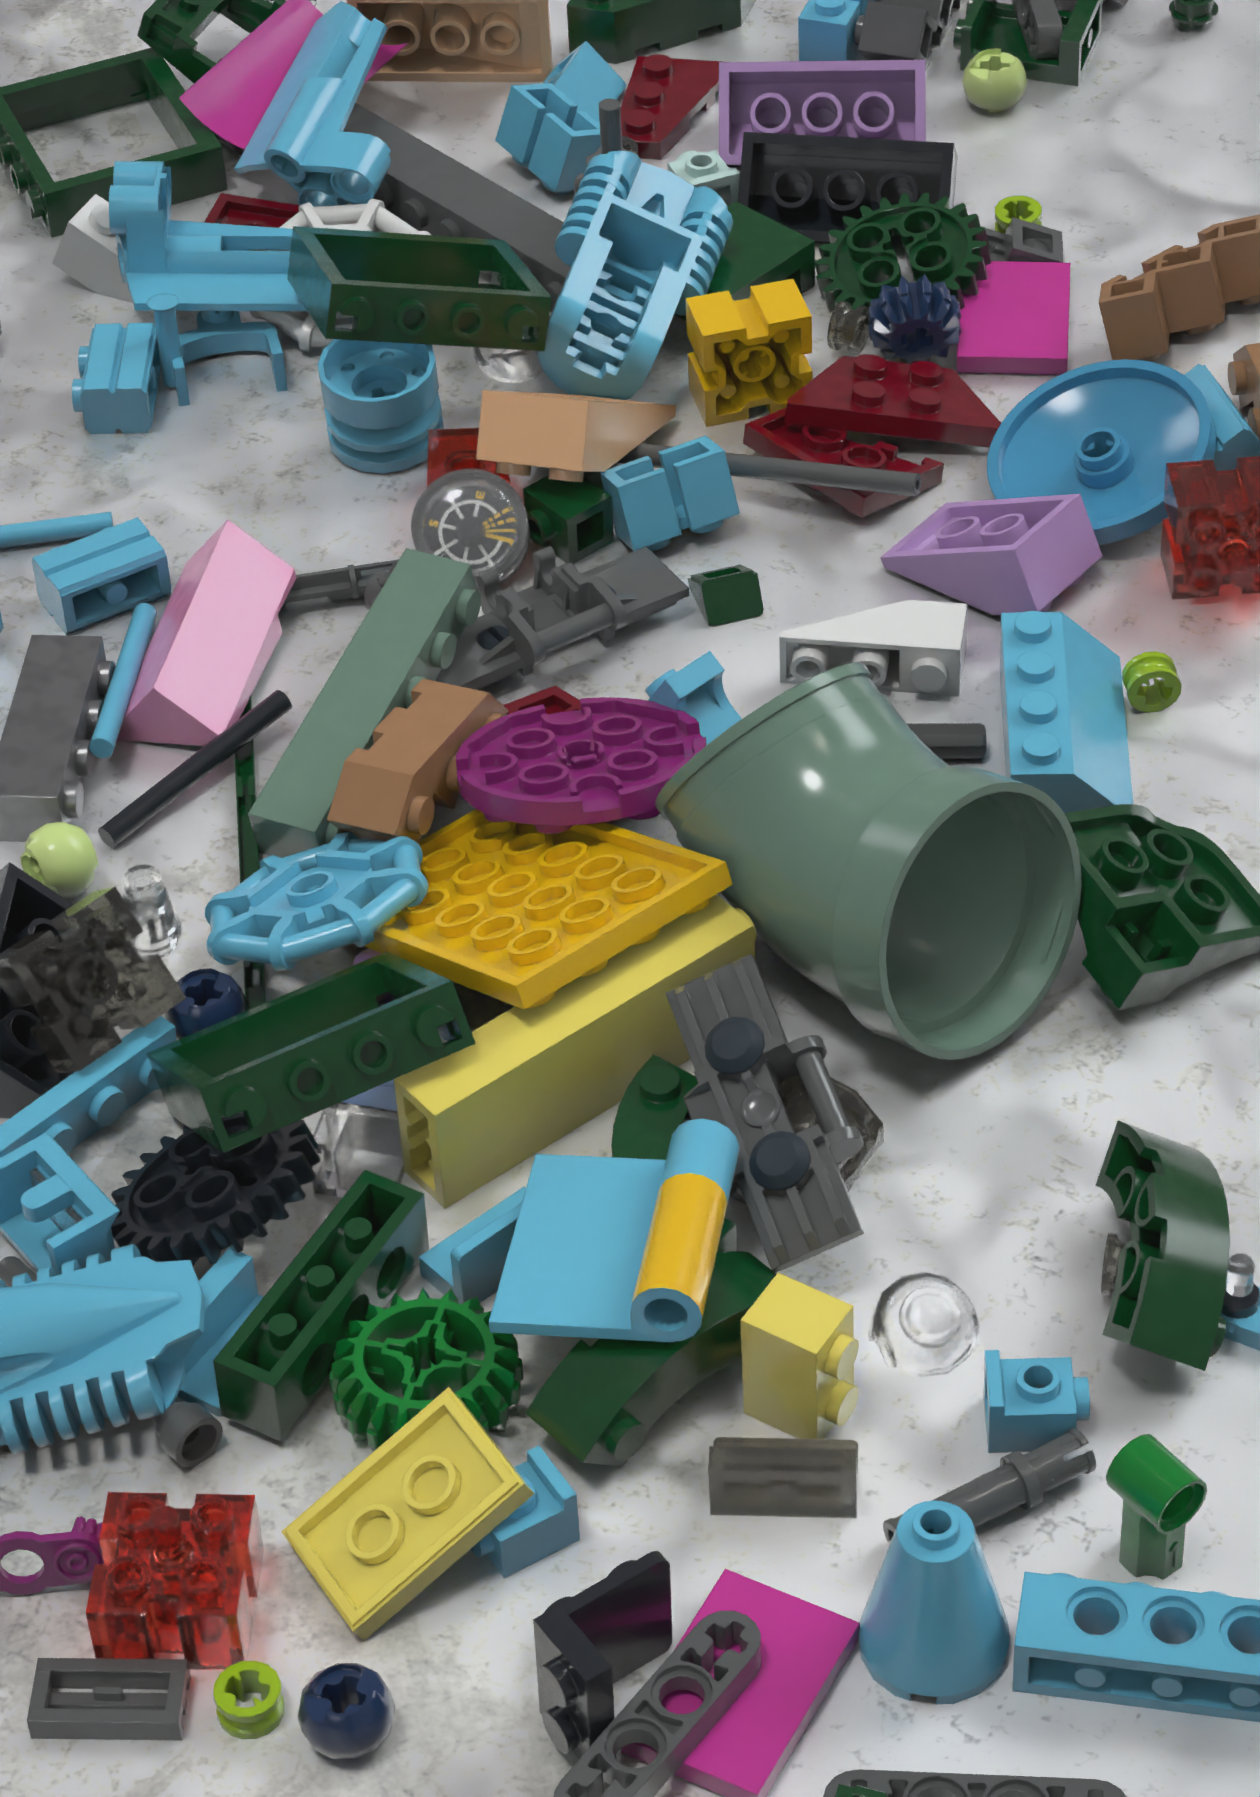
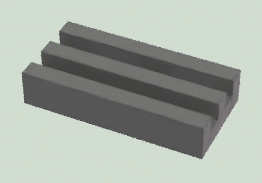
[27,1658,191,1740]

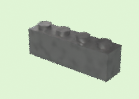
[0,635,115,842]

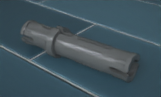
[883,1428,1096,1542]

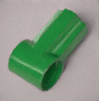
[1106,1434,1207,1580]

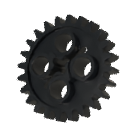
[111,1111,321,1267]

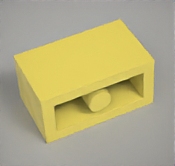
[740,1272,859,1448]

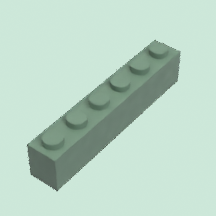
[248,548,481,858]

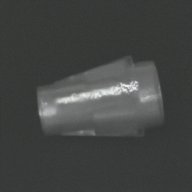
[119,864,183,960]

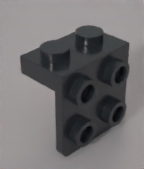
[533,1551,672,1759]

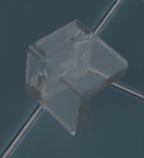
[312,1102,405,1198]

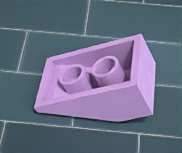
[880,494,1103,615]

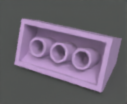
[719,60,926,167]

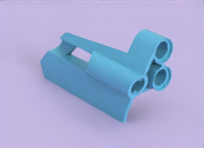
[234,1,391,207]
[109,161,307,311]

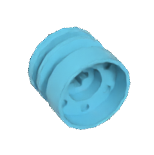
[317,339,444,474]

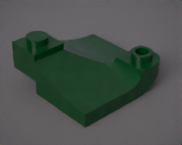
[1064,804,1260,1010]

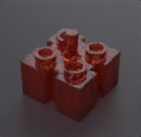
[1160,456,1260,600]
[86,1492,264,1670]

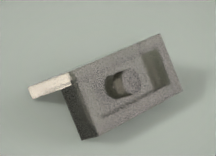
[708,1437,858,1518]

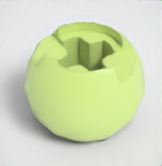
[962,48,1027,113]
[20,822,98,900]

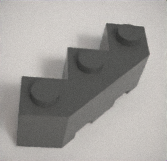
[854,0,965,71]

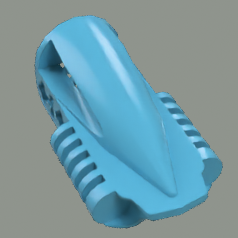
[537,150,733,400]
[0,1244,206,1454]

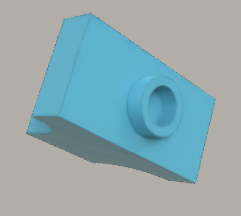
[645,651,742,745]

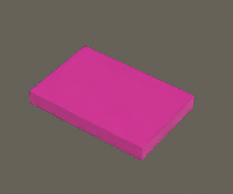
[956,261,1070,375]
[621,1569,860,1797]

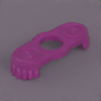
[0,1516,112,1595]

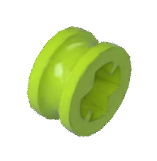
[995,195,1042,234]
[1122,651,1182,713]
[213,1661,285,1739]

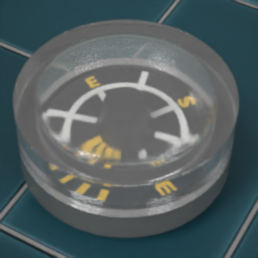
[411,469,530,591]

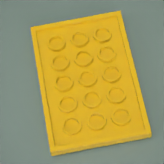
[365,809,733,1010]

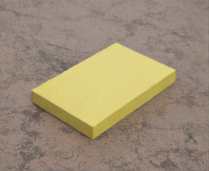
[281,1387,534,1641]

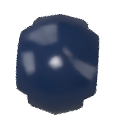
[165,968,248,1039]
[297,1663,395,1760]

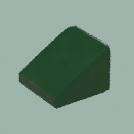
[687,564,764,626]

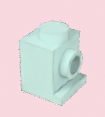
[667,150,740,206]

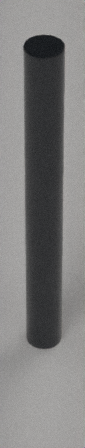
[98,690,292,848]

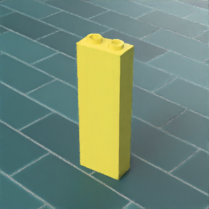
[394,894,757,1209]

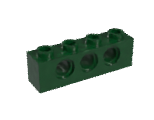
[213,1170,429,1442]

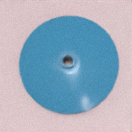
[987,359,1216,545]

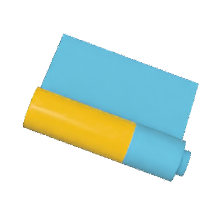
[489,1119,740,1342]

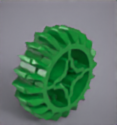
[329,1288,524,1452]

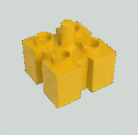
[685,279,813,427]

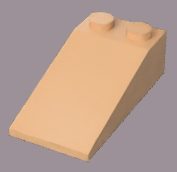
[347,0,553,82]
[476,390,676,482]

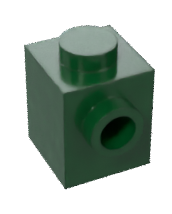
[523,475,614,564]

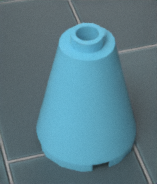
[858,1501,1010,1705]

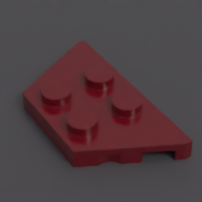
[784,354,1001,448]

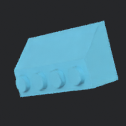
[999,611,1133,813]

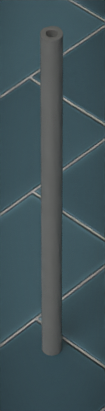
[618,443,921,497]

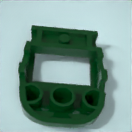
[137,0,286,83]

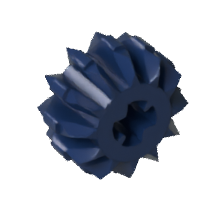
[868,274,961,364]

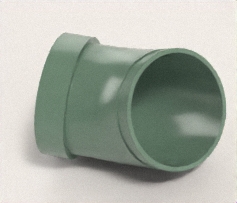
[655,662,1081,1060]

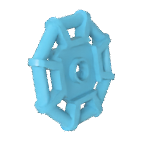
[205,832,429,971]

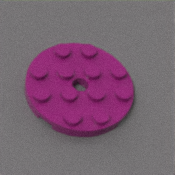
[455,697,707,834]

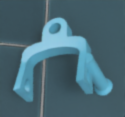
[147,293,288,406]

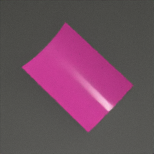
[179,0,408,150]

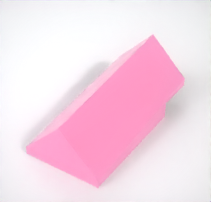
[117,520,296,746]

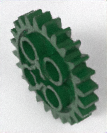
[815,193,991,329]

